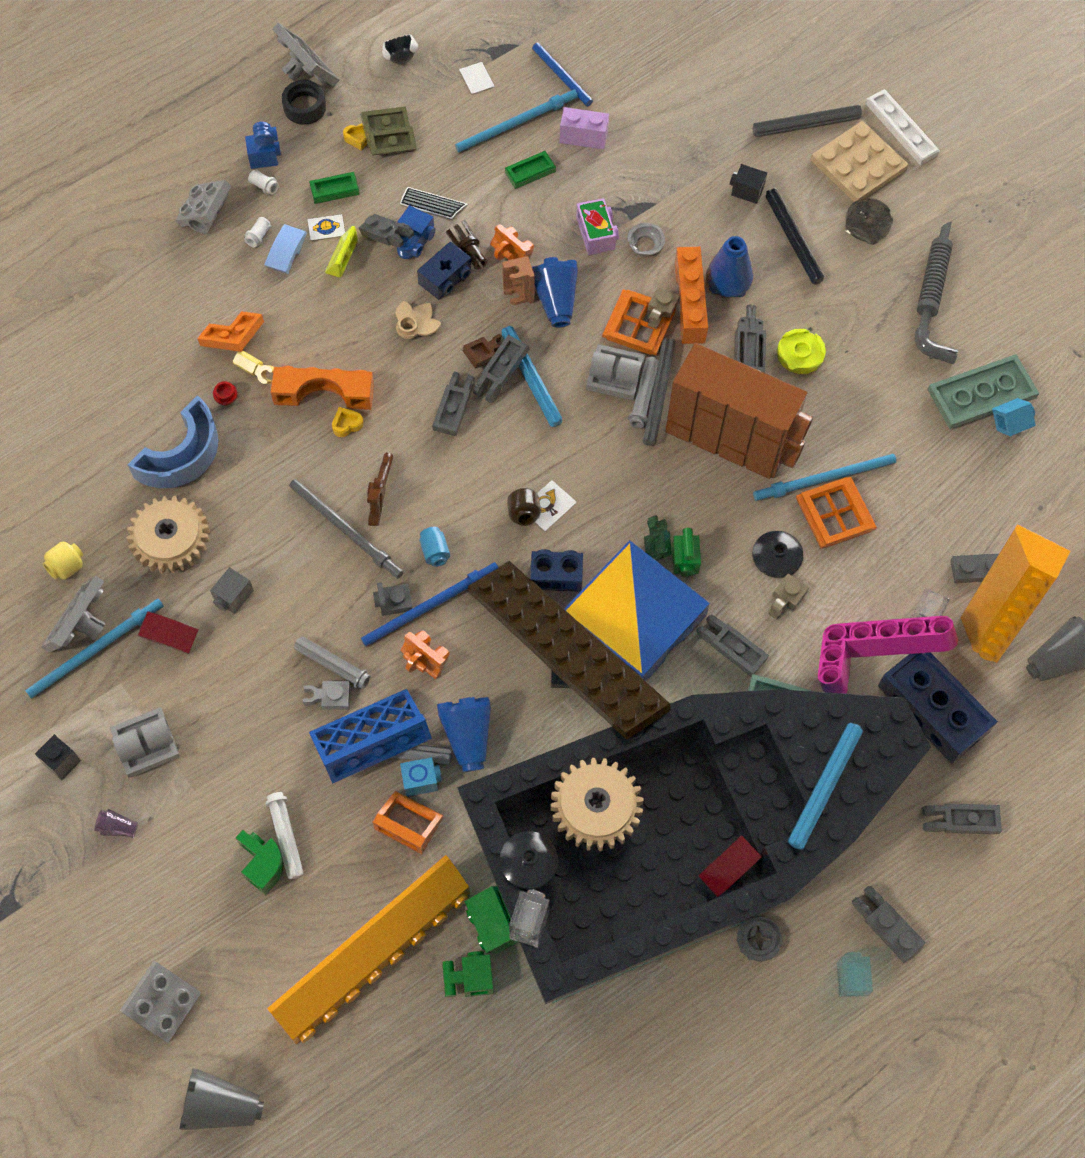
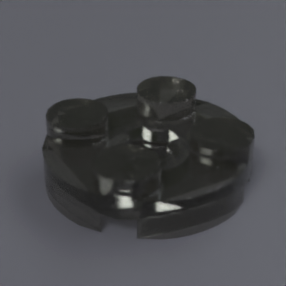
[845,198,893,245]

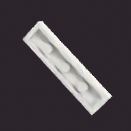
[865,89,940,165]

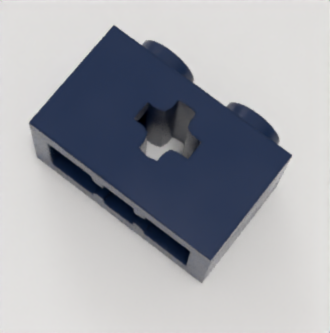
[417,241,471,300]

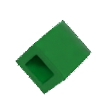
[236,830,284,896]

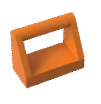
[372,791,443,854]

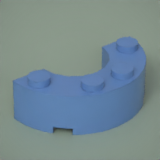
[128,395,218,488]

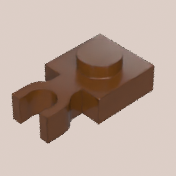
[462,334,502,369]

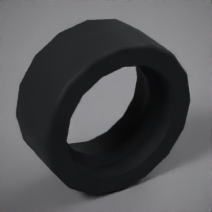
[282,80,326,125]

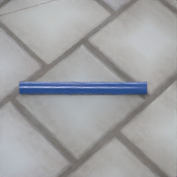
[532,43,593,107]

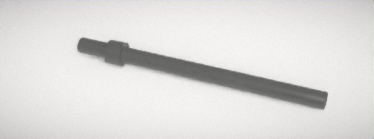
[289,479,404,579]

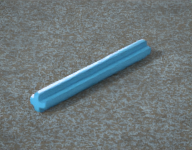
[501,326,562,427]
[788,723,863,850]

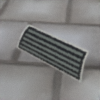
[400,187,468,219]

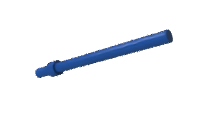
[361,562,499,647]

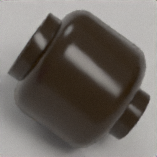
[507,488,541,526]

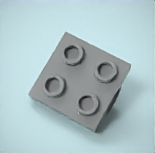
[175,180,231,234]
[586,344,645,401]
[110,707,180,778]
[120,961,201,1043]

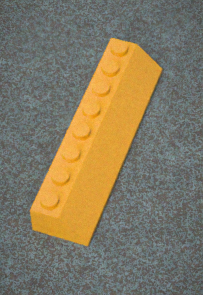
[961,524,1070,663]
[267,855,470,1044]

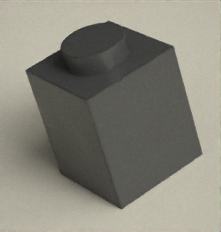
[210,567,254,614]

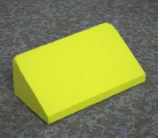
[325,226,358,278]

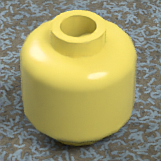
[43,542,83,580]

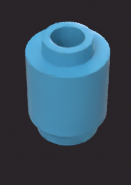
[419,527,450,567]

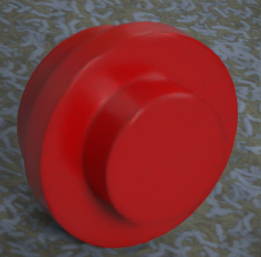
[213,381,238,405]

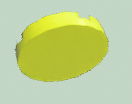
[777,329,826,374]

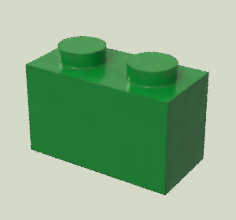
[464,886,519,953]

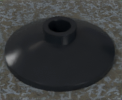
[752,531,803,578]
[500,831,558,889]

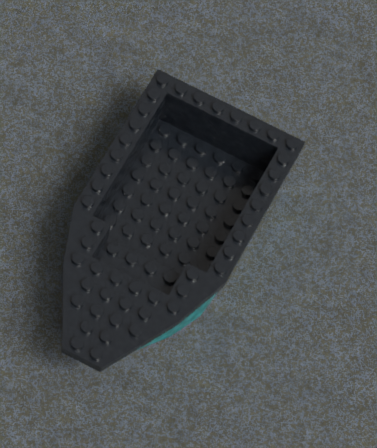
[457,689,931,1005]

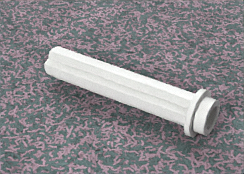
[265,792,304,879]

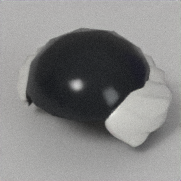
[382,34,418,64]

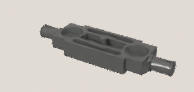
[734,304,766,373]

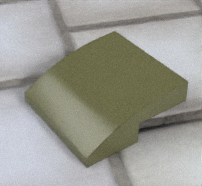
[360,106,417,156]

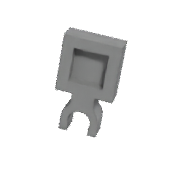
[303,681,350,710]

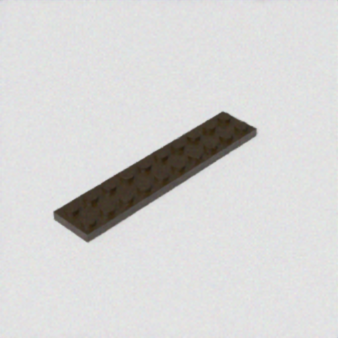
[468,561,671,740]

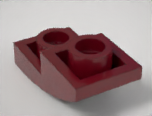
[137,611,199,654]
[698,836,762,897]

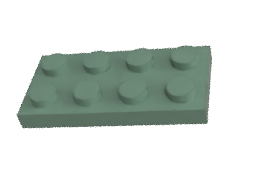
[927,354,1039,429]

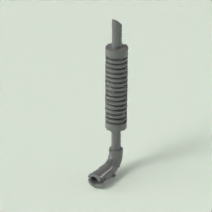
[915,222,958,364]

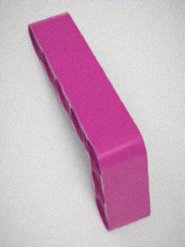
[818,616,958,694]

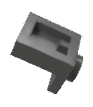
[373,582,412,616]

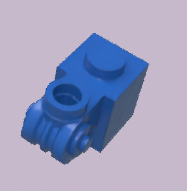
[245,122,281,169]
[397,205,436,259]

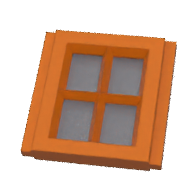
[602,289,676,356]
[796,477,877,549]

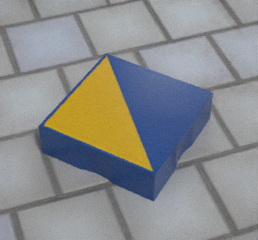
[564,540,710,681]

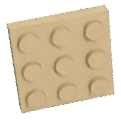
[810,121,909,205]

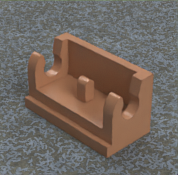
[502,256,534,305]

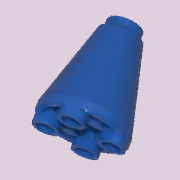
[706,236,753,297]
[532,257,578,328]
[437,697,491,772]

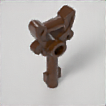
[367,452,393,526]

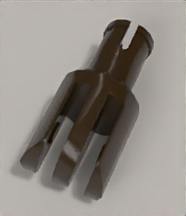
[446,220,488,270]

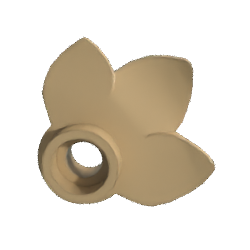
[395,301,441,339]

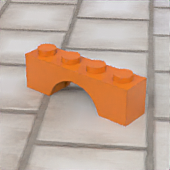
[675,246,708,344]
[271,366,374,410]

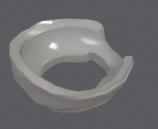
[627,223,665,257]

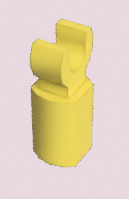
[233,350,274,384]

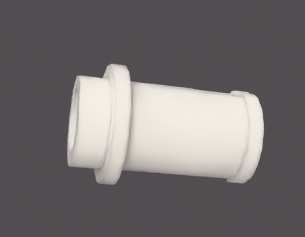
[248,169,279,195]
[245,217,271,247]

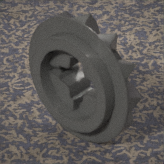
[736,916,782,962]

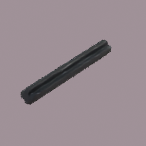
[765,188,824,285]

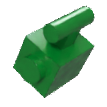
[672,528,701,577]
[442,951,494,997]

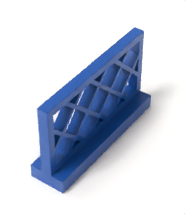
[309,689,432,784]

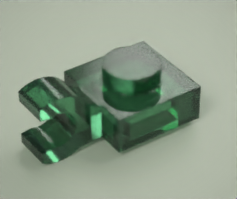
[644,515,672,561]

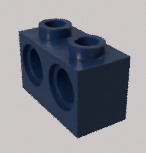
[530,549,583,592]

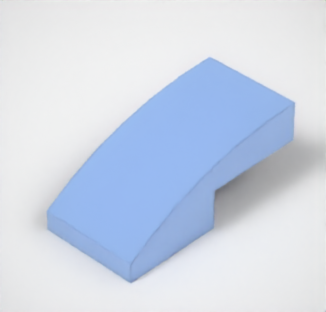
[264,224,307,274]

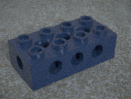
[878,652,998,764]

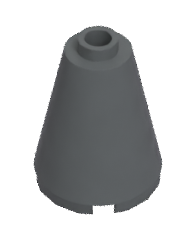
[1026,616,1085,681]
[179,1068,264,1130]

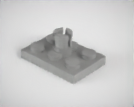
[272,23,339,87]
[41,575,105,653]

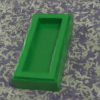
[505,151,556,189]
[309,172,360,204]

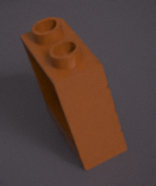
[665,343,813,479]

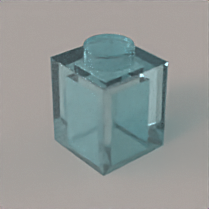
[837,952,873,997]

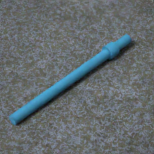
[455,89,578,152]
[753,454,896,501]
[25,598,164,699]

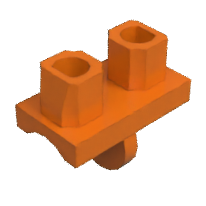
[490,224,534,260]
[400,630,450,680]

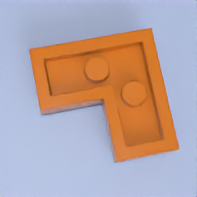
[197,311,264,352]

